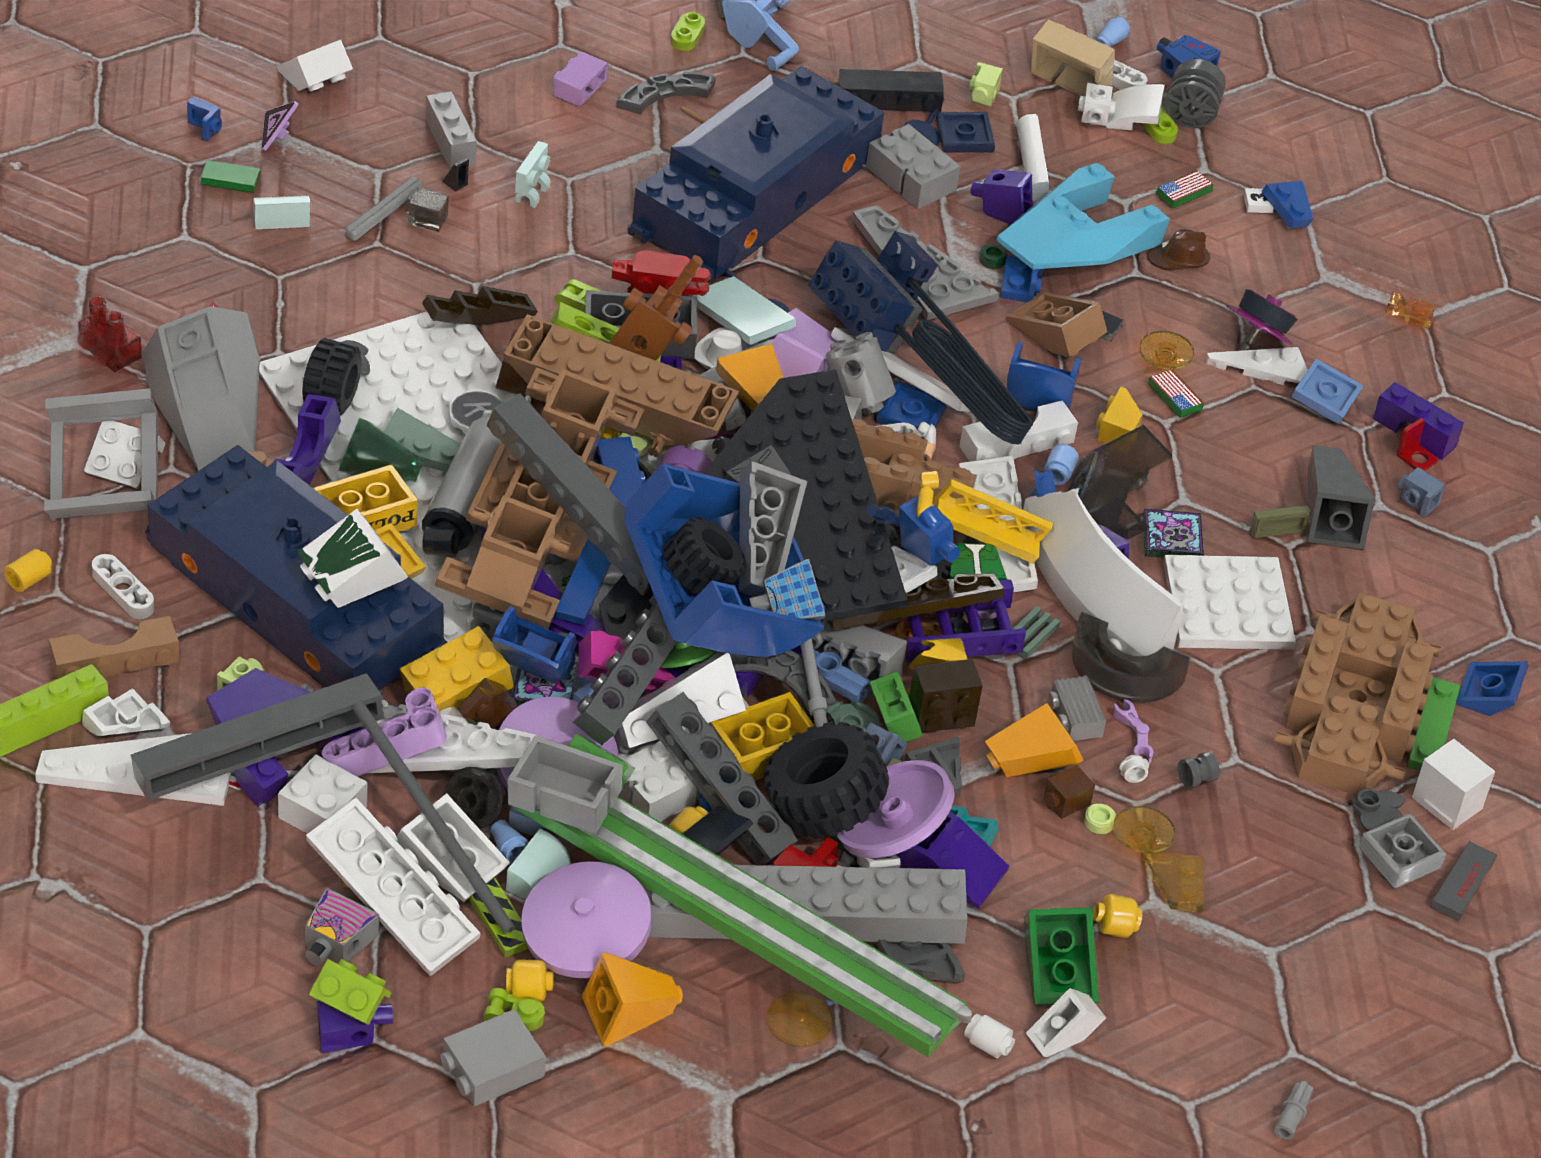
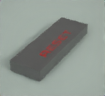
[1431,841,1497,921]

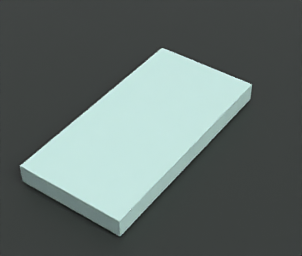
[689,276,796,345]

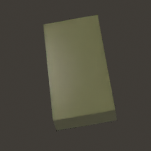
[1249,505,1311,538]

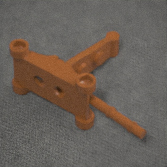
[609,255,703,361]

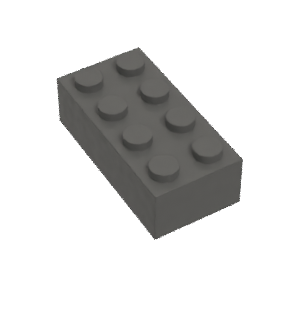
[584,290,697,359]

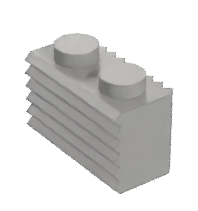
[1048,675,1106,741]

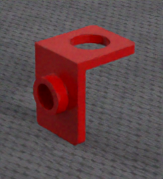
[1396,418,1438,471]

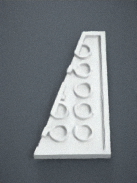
[369,700,537,773]
[35,733,232,806]

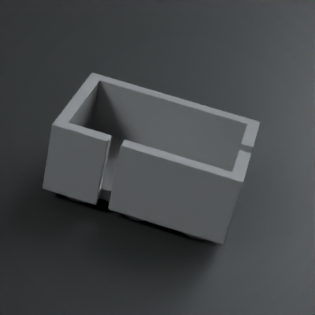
[866,124,961,210]
[508,735,622,834]

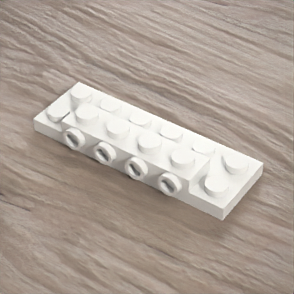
[306,798,480,977]

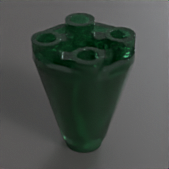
[338,417,424,483]

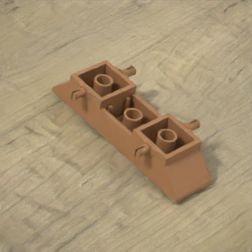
[504,314,739,457]

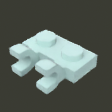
[515,141,550,208]

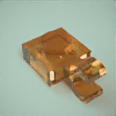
[1386,293,1435,329]

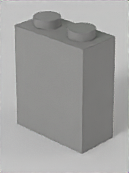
[440,1010,546,1106]

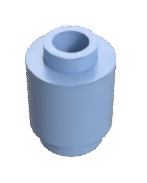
[1044,444,1079,485]

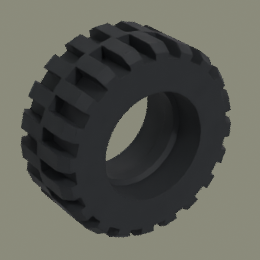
[764,722,889,838]

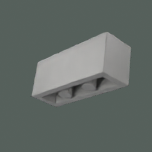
[426,91,476,169]

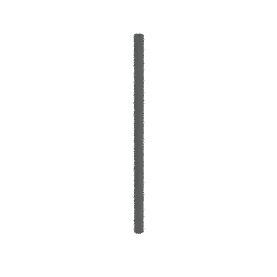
[352,701,515,934]

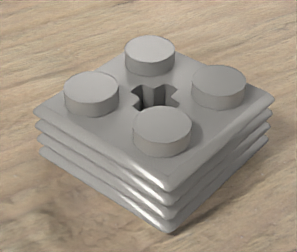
[1359,814,1446,888]

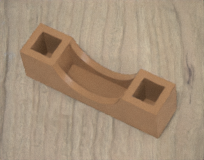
[49,616,179,679]

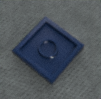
[936,112,995,153]

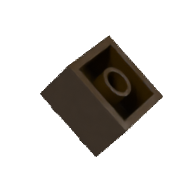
[909,659,983,733]

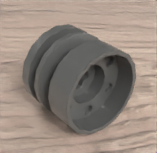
[1165,59,1226,128]

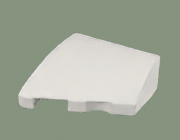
[82,689,170,736]

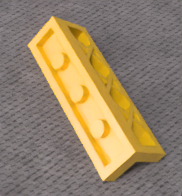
[933,479,1053,563]

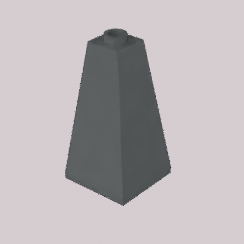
[1307,445,1375,550]

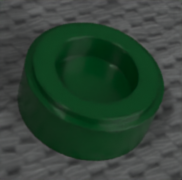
[979,244,1007,269]

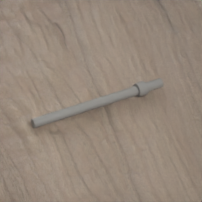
[800,638,828,727]

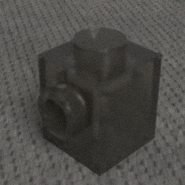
[405,187,449,232]

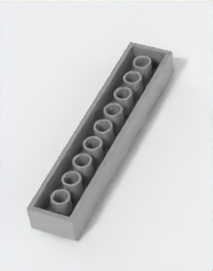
[645,865,967,944]

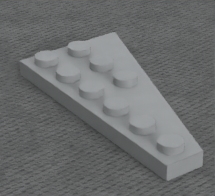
[852,205,1000,320]

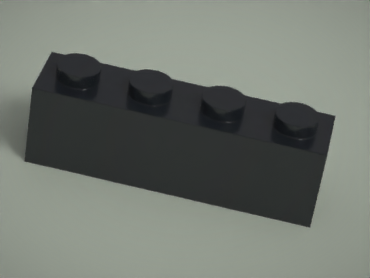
[837,69,944,112]

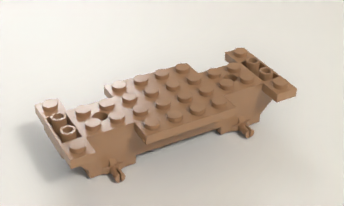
[435,367,644,629]

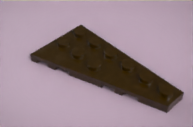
[828,574,1004,630]

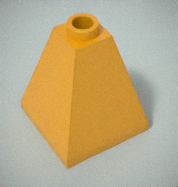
[582,953,683,1046]

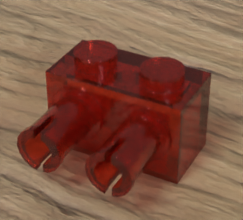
[78,296,142,373]

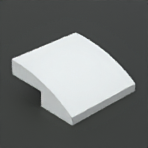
[1106,84,1165,130]

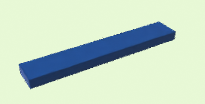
[556,479,641,625]

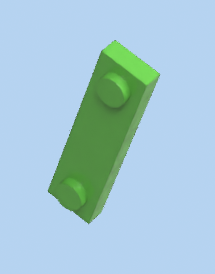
[1407,677,1460,771]

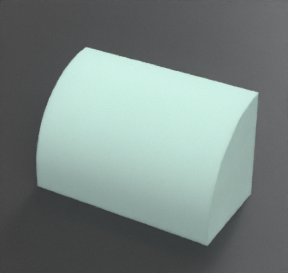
[253,196,310,229]
[506,829,571,900]

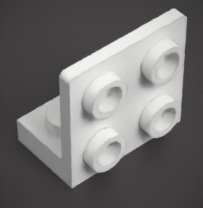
[84,421,166,489]

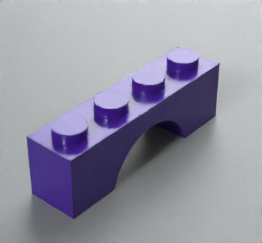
[274,393,341,485]

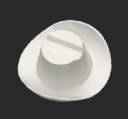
[694,327,755,370]

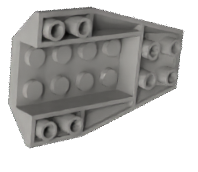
[142,306,260,471]

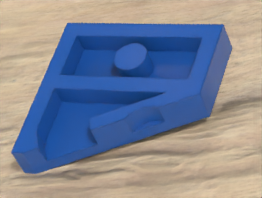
[1261,181,1313,228]

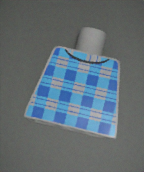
[749,559,825,620]

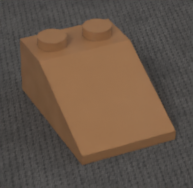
[1006,292,1108,357]

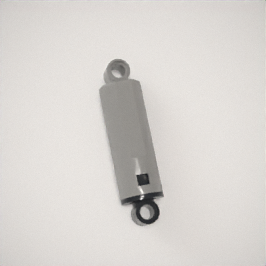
[422,410,501,558]

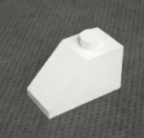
[1026,988,1106,1057]

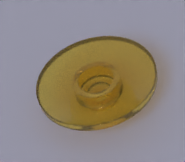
[1139,331,1194,370]
[1113,806,1175,854]
[767,992,832,1047]

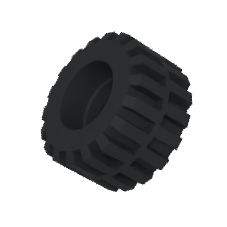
[302,338,362,416]
[663,517,746,595]

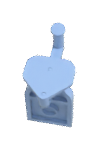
[722,0,799,71]

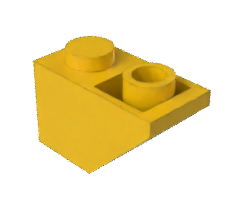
[1096,387,1143,452]

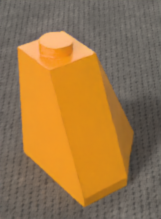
[716,344,784,411]
[985,703,1084,777]

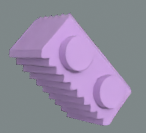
[553,51,609,107]

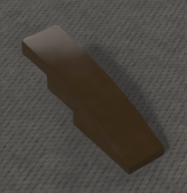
[422,286,538,324]

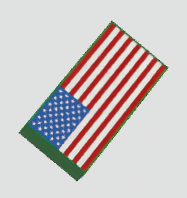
[1156,170,1214,208]
[1148,369,1204,418]

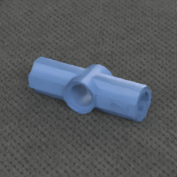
[814,650,871,703]

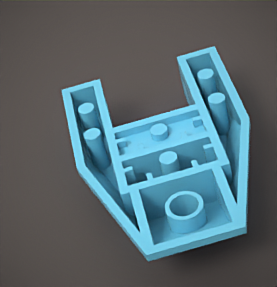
[996,163,1170,269]

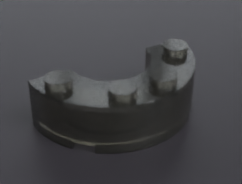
[1072,612,1191,703]

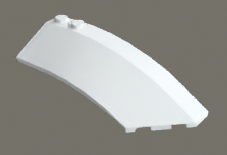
[1023,488,1184,682]

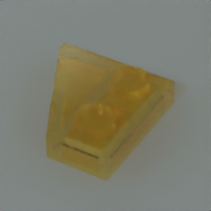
[1142,850,1204,913]

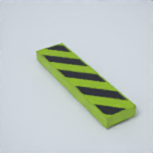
[468,877,528,958]

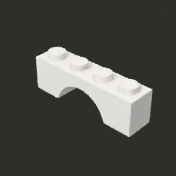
[959,400,1078,462]

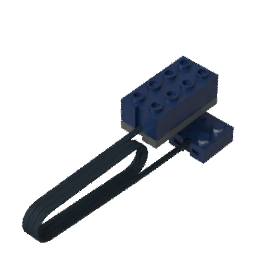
[808,231,1033,445]

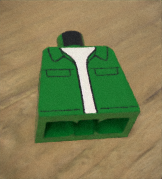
[949,536,1006,580]

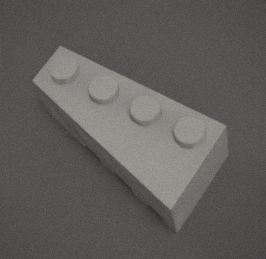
[739,461,807,597]
[812,621,907,700]

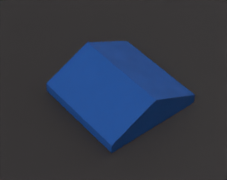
[1456,661,1529,716]

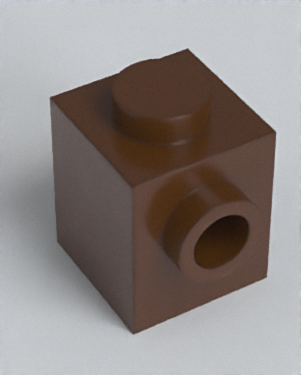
[1043,765,1095,819]

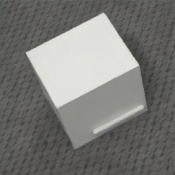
[1412,739,1495,830]

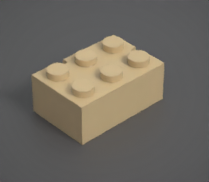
[1031,19,1115,96]

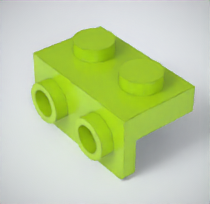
[309,959,392,1025]

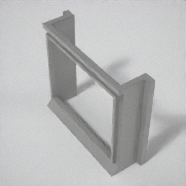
[44,388,158,521]

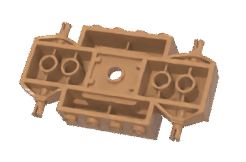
[852,419,977,514]
[1274,592,1442,795]

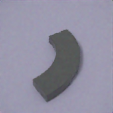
[616,72,716,115]
[730,650,836,713]

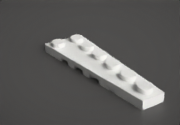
[958,455,1038,592]

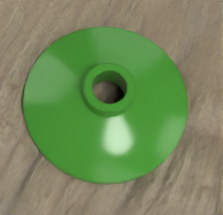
[660,641,717,668]

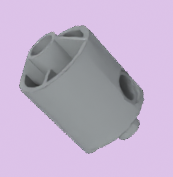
[825,332,896,415]

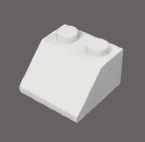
[276,40,353,92]

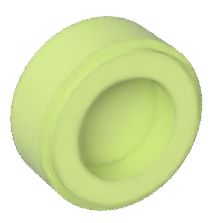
[1084,804,1116,834]

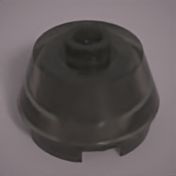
[443,767,506,829]

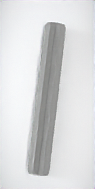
[345,177,422,241]

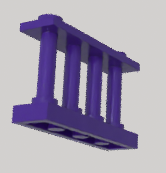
[905,579,1026,662]

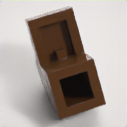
[459,678,518,730]

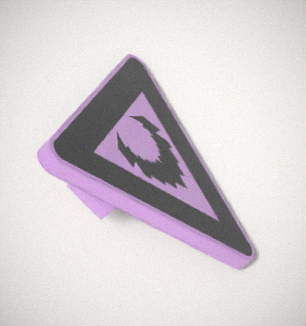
[261,101,298,151]

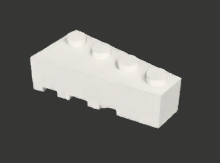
[618,651,746,748]

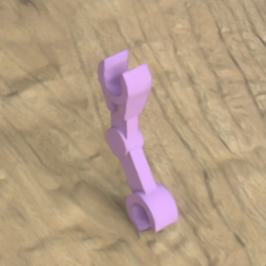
[1113,699,1154,764]

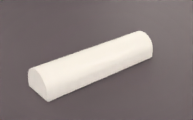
[1017,114,1049,201]

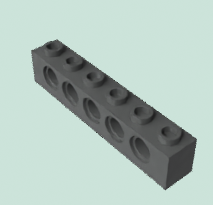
[573,596,677,746]
[646,692,798,865]

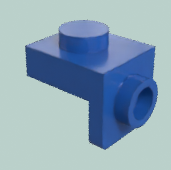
[187,97,222,141]

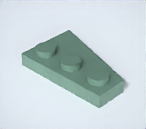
[377,407,461,472]

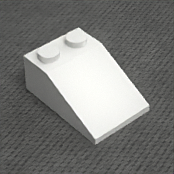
[397,794,511,902]

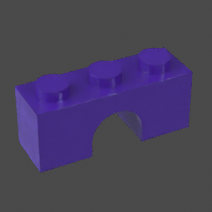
[1373,382,1464,460]

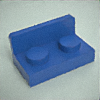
[1000,256,1043,302]

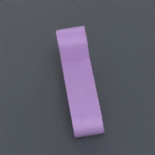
[322,688,447,777]

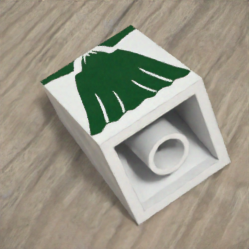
[297,509,408,608]

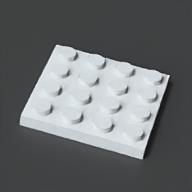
[1163,555,1296,650]

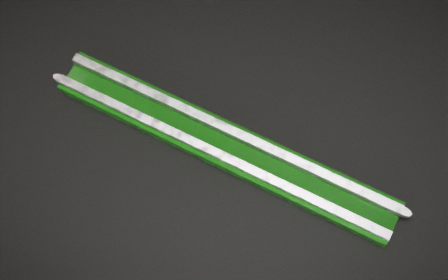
[513,797,972,1058]

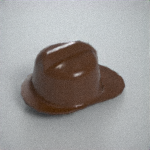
[1147,229,1211,269]

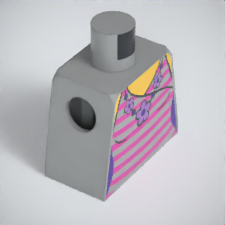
[305,888,379,966]

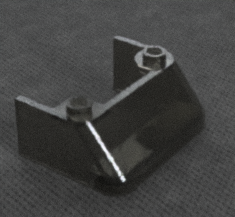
[1068,425,1173,540]

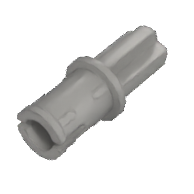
[1274,1081,1314,1140]

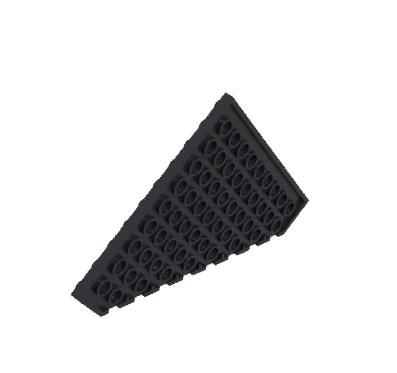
[599,369,908,647]

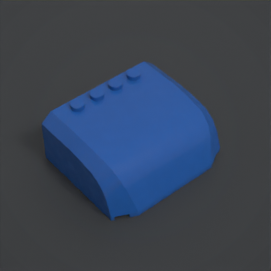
[624,463,825,657]

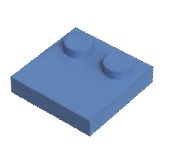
[1291,359,1364,424]

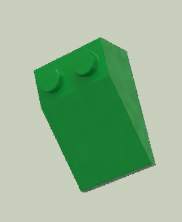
[1024,907,1099,1006]

